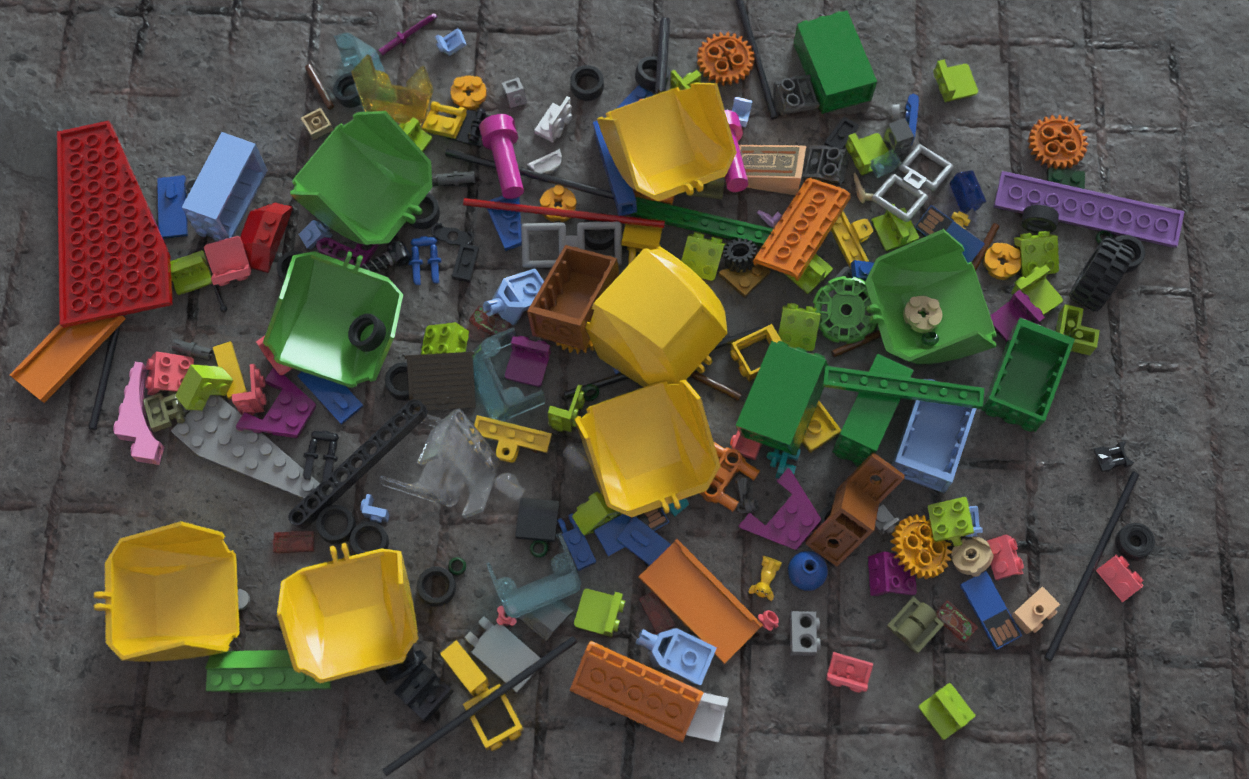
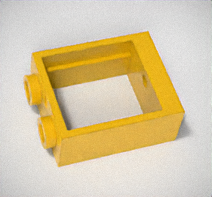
[730,324,782,382]
[440,640,490,697]
[463,684,524,751]

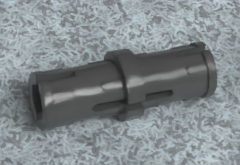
[437,171,475,186]
[172,339,213,360]

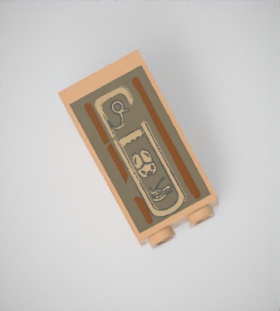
[739,145,806,195]

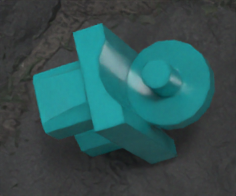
[766,449,801,479]

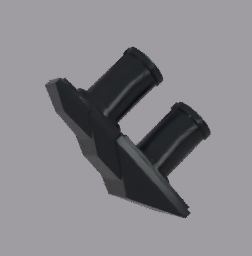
[375,645,426,685]

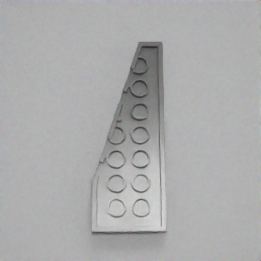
[171,395,320,499]

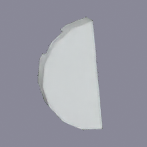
[527,149,562,175]

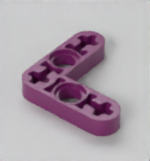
[316,237,380,266]

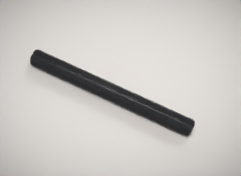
[655,16,670,94]

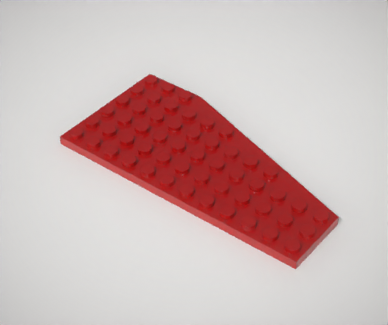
[57,120,173,328]

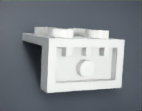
[534,97,572,143]
[686,693,728,742]

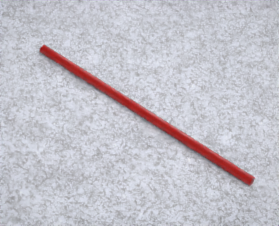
[463,198,665,228]

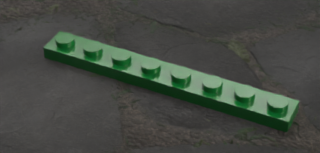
[631,197,773,247]
[823,366,984,409]

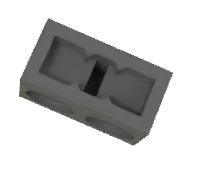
[883,118,914,159]

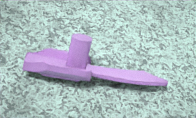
[757,210,782,229]

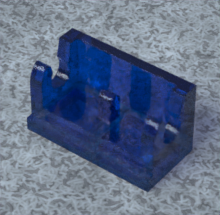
[949,170,987,214]

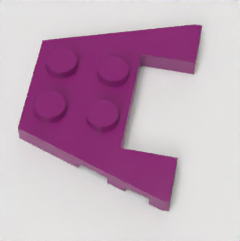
[236,367,316,438]
[739,468,822,551]

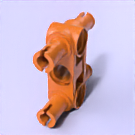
[699,441,760,512]

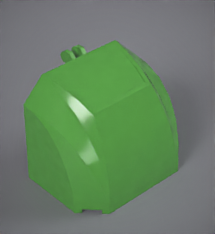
[290,111,432,245]
[865,229,996,364]
[263,251,403,388]

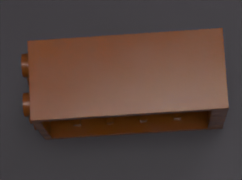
[527,245,619,350]

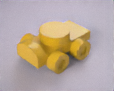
[951,211,971,229]

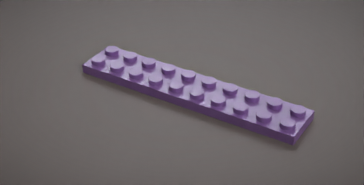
[993,171,1184,248]

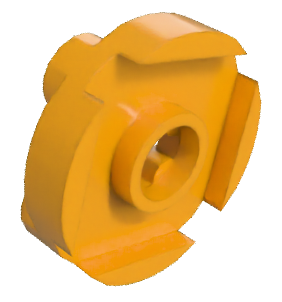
[451,76,487,110]
[540,185,577,222]
[983,243,1021,280]

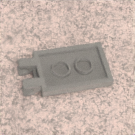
[465,616,541,693]

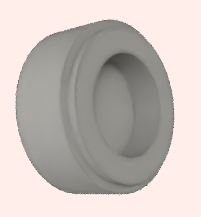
[891,104,900,122]
[238,589,250,610]

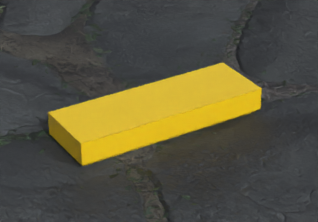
[213,341,247,400]

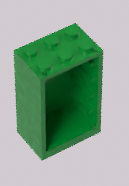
[793,10,877,114]
[981,318,1075,432]
[735,341,828,456]
[832,354,914,467]

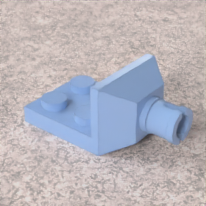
[483,269,544,325]
[636,628,717,686]

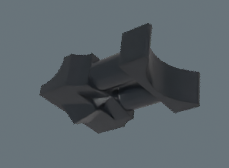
[1093,441,1134,472]

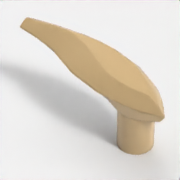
[853,173,874,204]

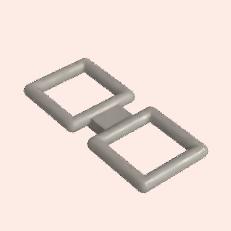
[872,144,954,222]
[521,222,622,268]

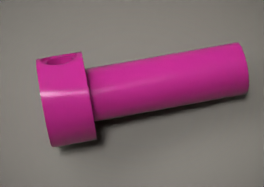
[724,110,748,192]
[479,114,524,199]

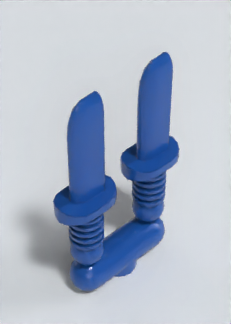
[409,236,441,285]

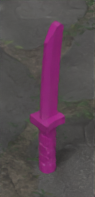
[378,14,437,56]

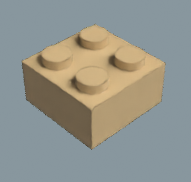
[301,108,333,140]

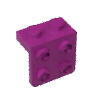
[990,290,1045,342]
[505,336,551,387]
[868,552,917,596]

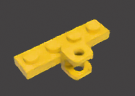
[831,211,873,269]
[472,415,552,463]

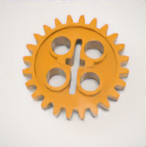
[890,515,952,579]

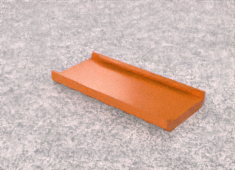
[753,178,851,281]
[10,316,126,403]
[638,539,762,664]
[570,641,704,743]

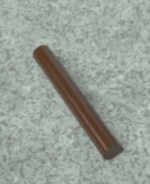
[305,64,334,110]
[972,223,999,271]
[831,330,881,358]
[689,371,742,401]

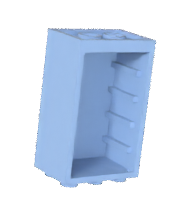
[182,132,267,241]
[892,379,976,493]

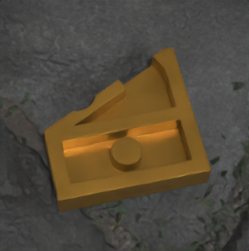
[719,264,770,298]

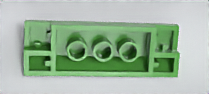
[205,650,332,693]

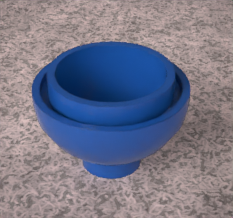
[788,551,828,591]

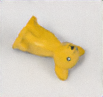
[748,556,782,601]

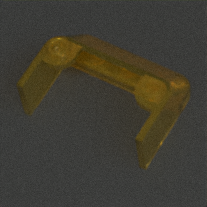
[351,54,433,125]

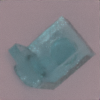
[870,149,902,178]

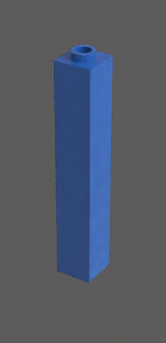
[593,121,637,216]

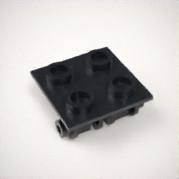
[446,107,491,147]

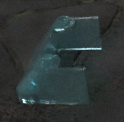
[473,327,545,421]
[485,532,581,618]

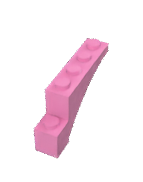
[113,362,164,465]

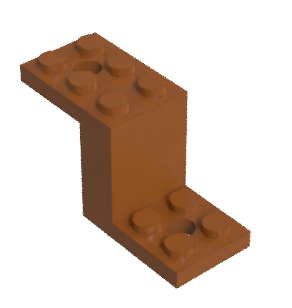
[805,452,905,566]

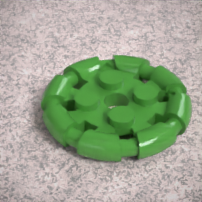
[813,276,877,344]

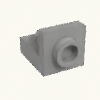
[502,78,527,108]
[875,504,900,536]

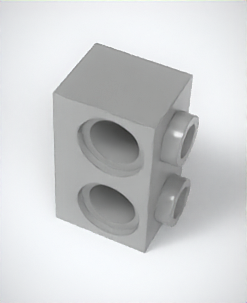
[790,611,820,656]

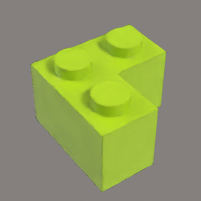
[1056,304,1100,355]
[175,365,233,411]
[572,492,623,536]

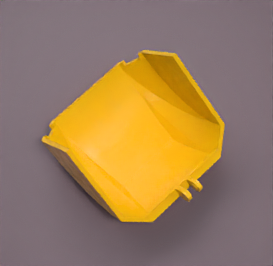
[597,83,737,202]
[585,247,727,387]
[575,380,720,517]
[94,521,240,661]
[277,543,418,683]

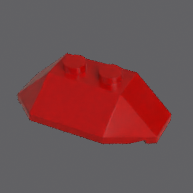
[240,203,293,273]

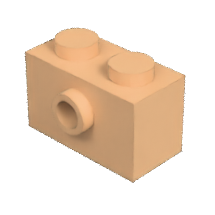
[1011,587,1060,634]

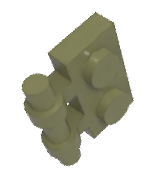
[143,391,185,433]

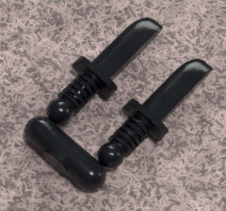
[303,431,339,480]

